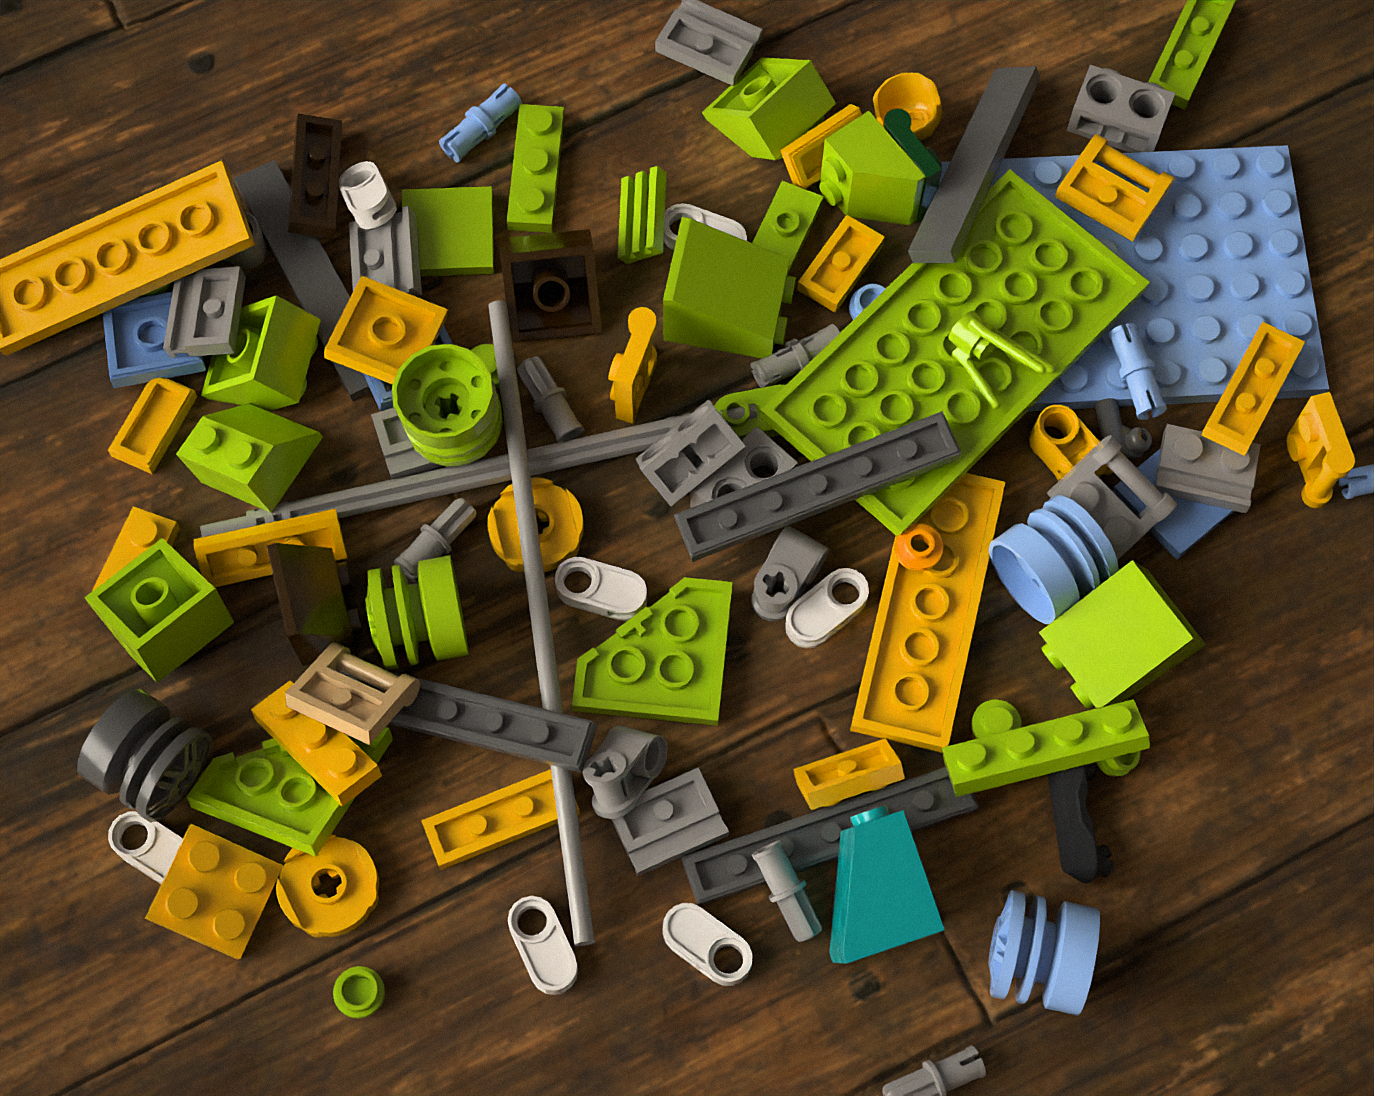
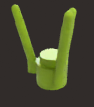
[948,311,1056,409]

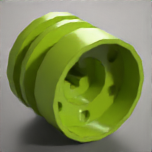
[392,344,503,467]
[365,555,469,670]

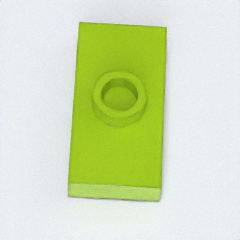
[752,181,824,276]

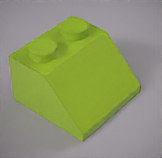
[702,57,836,160]
[819,111,926,225]
[201,295,321,410]
[176,403,323,513]
[84,538,234,683]

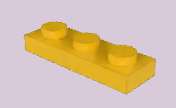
[1202,321,1305,456]
[194,508,347,587]
[251,680,382,807]
[421,769,580,870]

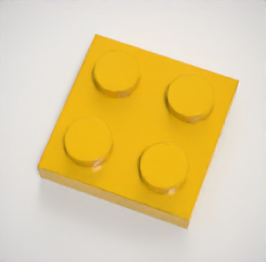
[324,275,448,385]
[145,824,283,960]

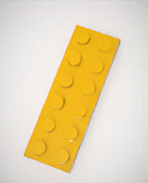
[0,160,256,356]
[850,473,1005,753]

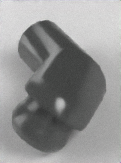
[1094,398,1152,458]

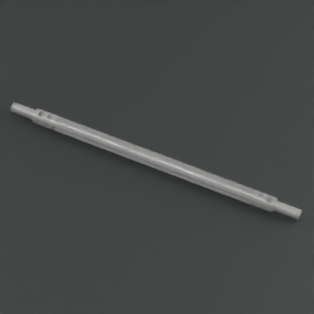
[200,404,758,537]

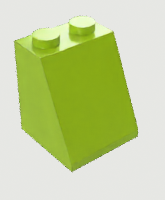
[663,217,796,358]
[1039,560,1206,710]

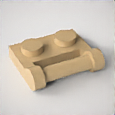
[285,643,420,745]

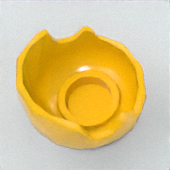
[873,73,942,141]

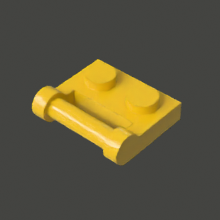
[1055,133,1175,242]
[608,307,657,424]
[1286,392,1355,509]

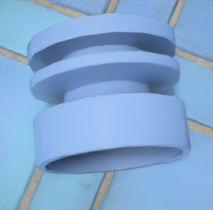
[988,495,1119,624]
[988,890,1100,1015]

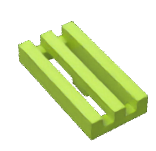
[617,166,667,264]

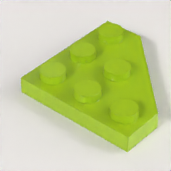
[572,577,733,726]
[186,727,393,857]

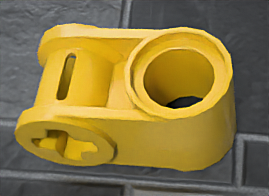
[1029,404,1113,482]

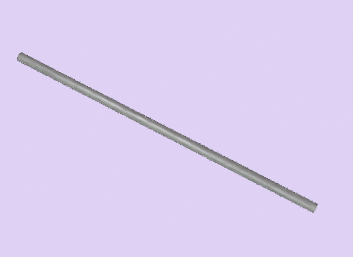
[488,300,595,946]

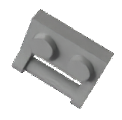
[1047,435,1177,560]

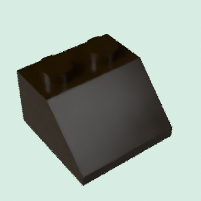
[499,229,602,342]
[267,543,364,666]

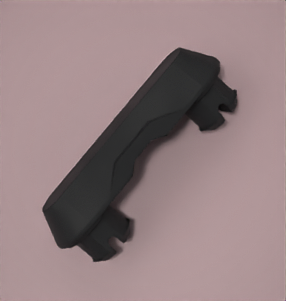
[1048,763,1114,883]

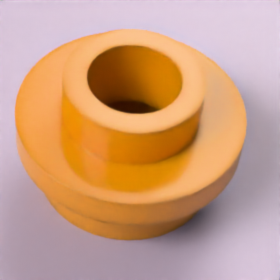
[895,524,943,571]

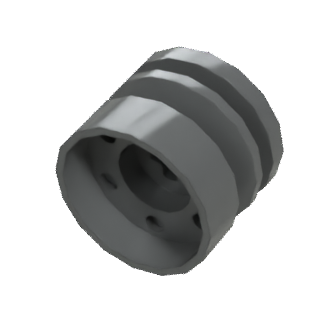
[77,689,212,823]

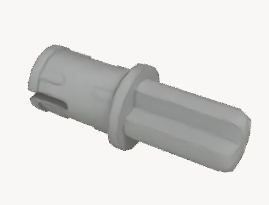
[517,356,584,443]
[394,498,477,582]
[752,840,822,942]
[882,1045,986,1096]

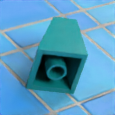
[829,805,945,964]

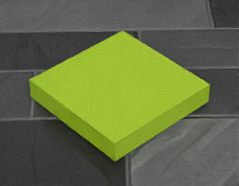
[402,186,494,277]

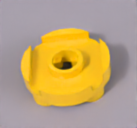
[487,478,584,572]
[276,834,379,938]

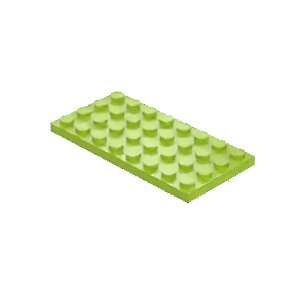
[760,169,1150,536]

